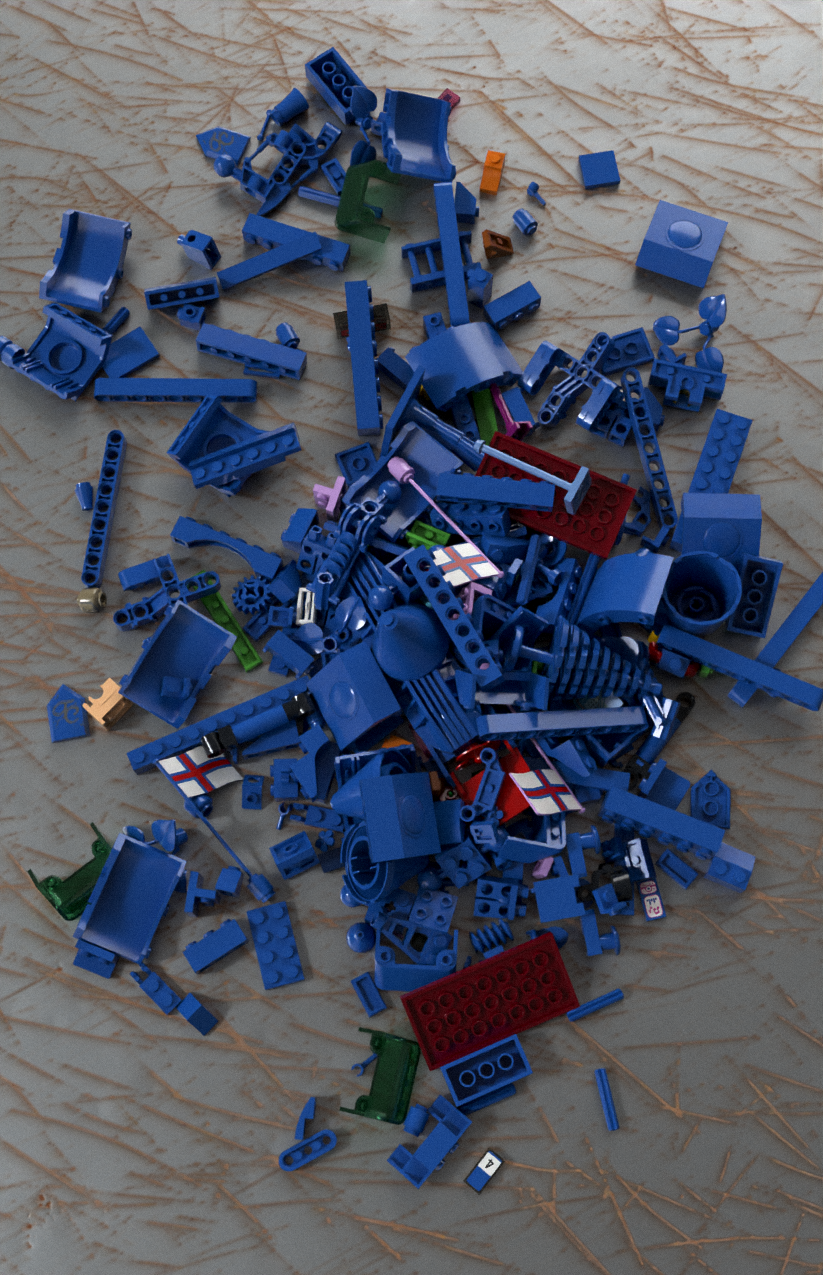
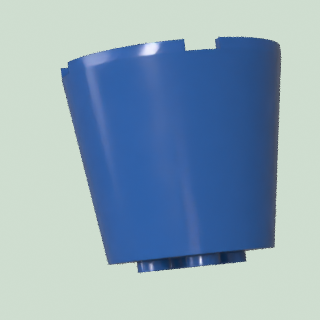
[662,551,742,638]

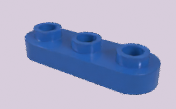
[279,1129,337,1171]

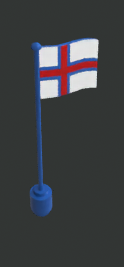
[152,746,275,904]

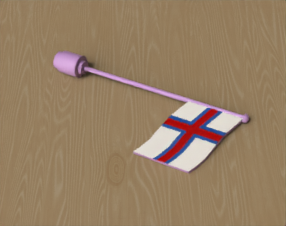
[387,456,504,587]
[480,663,586,815]

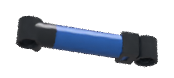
[200,692,316,758]
[621,692,695,791]

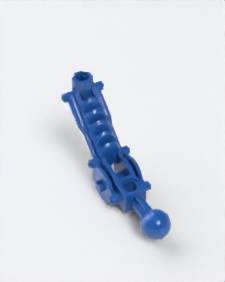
[306,480,402,611]
[575,624,681,740]

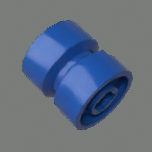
[0,335,25,369]

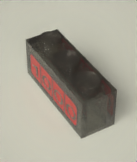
[333,303,391,339]

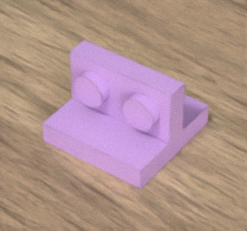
[313,476,347,522]

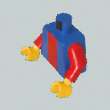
[647,630,700,679]

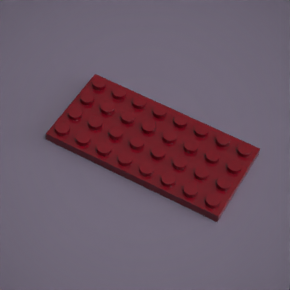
[475,431,637,560]
[400,932,580,1071]

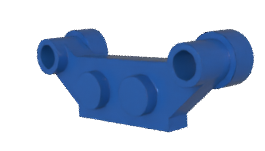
[460,748,507,822]

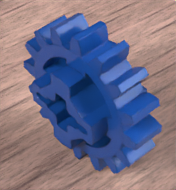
[232,575,274,616]

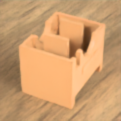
[82,678,135,731]

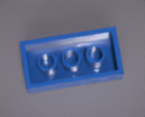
[305,47,368,125]
[724,552,783,638]
[440,1034,533,1107]

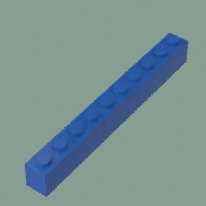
[127,675,314,775]

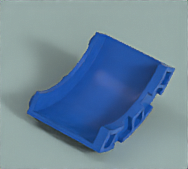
[382,88,456,182]
[39,209,132,313]
[404,322,523,412]
[342,421,464,543]
[576,553,674,640]
[118,600,237,729]
[73,833,187,965]

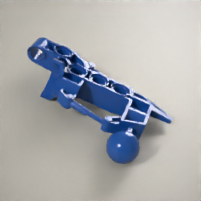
[213,121,343,216]

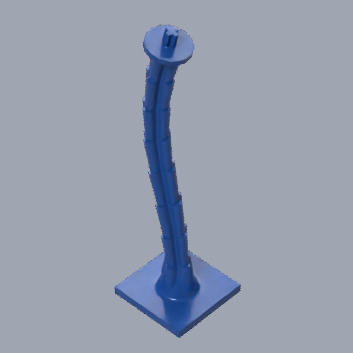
[380,365,635,546]

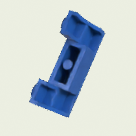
[387,1095,472,1189]

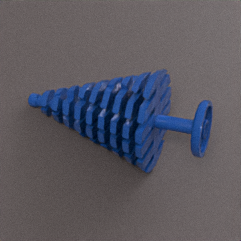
[504,617,663,701]

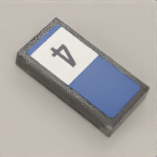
[463,1147,505,1195]

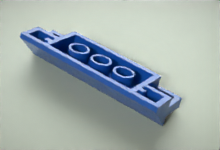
[188,422,302,489]

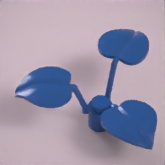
[350,86,382,172]
[653,294,727,373]
[290,596,367,655]
[122,819,188,893]

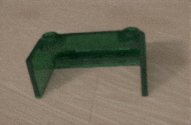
[334,160,402,244]
[27,822,113,921]
[339,1027,421,1125]

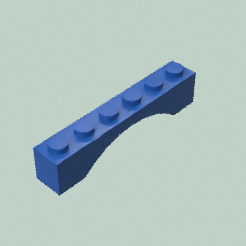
[170,516,283,583]

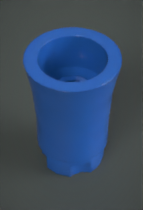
[269,88,309,126]

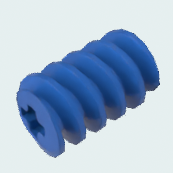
[469,918,514,954]

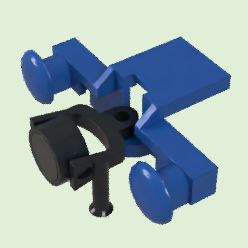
[533,825,633,956]

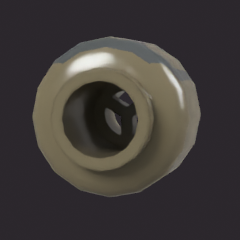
[77,588,107,613]

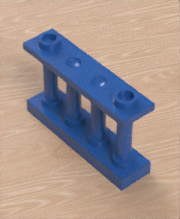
[401,231,482,293]

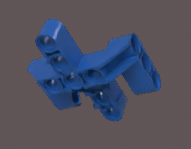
[518,332,622,432]
[113,554,221,644]

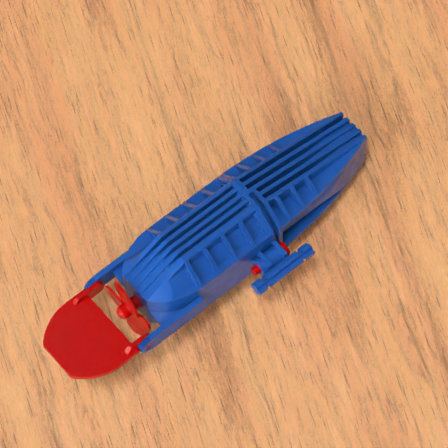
[342,551,531,826]

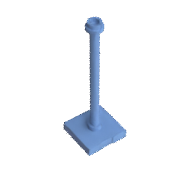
[473,439,592,515]

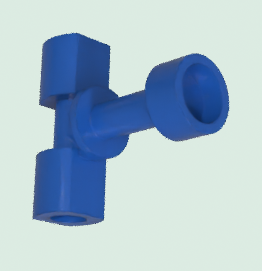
[519,544,564,586]

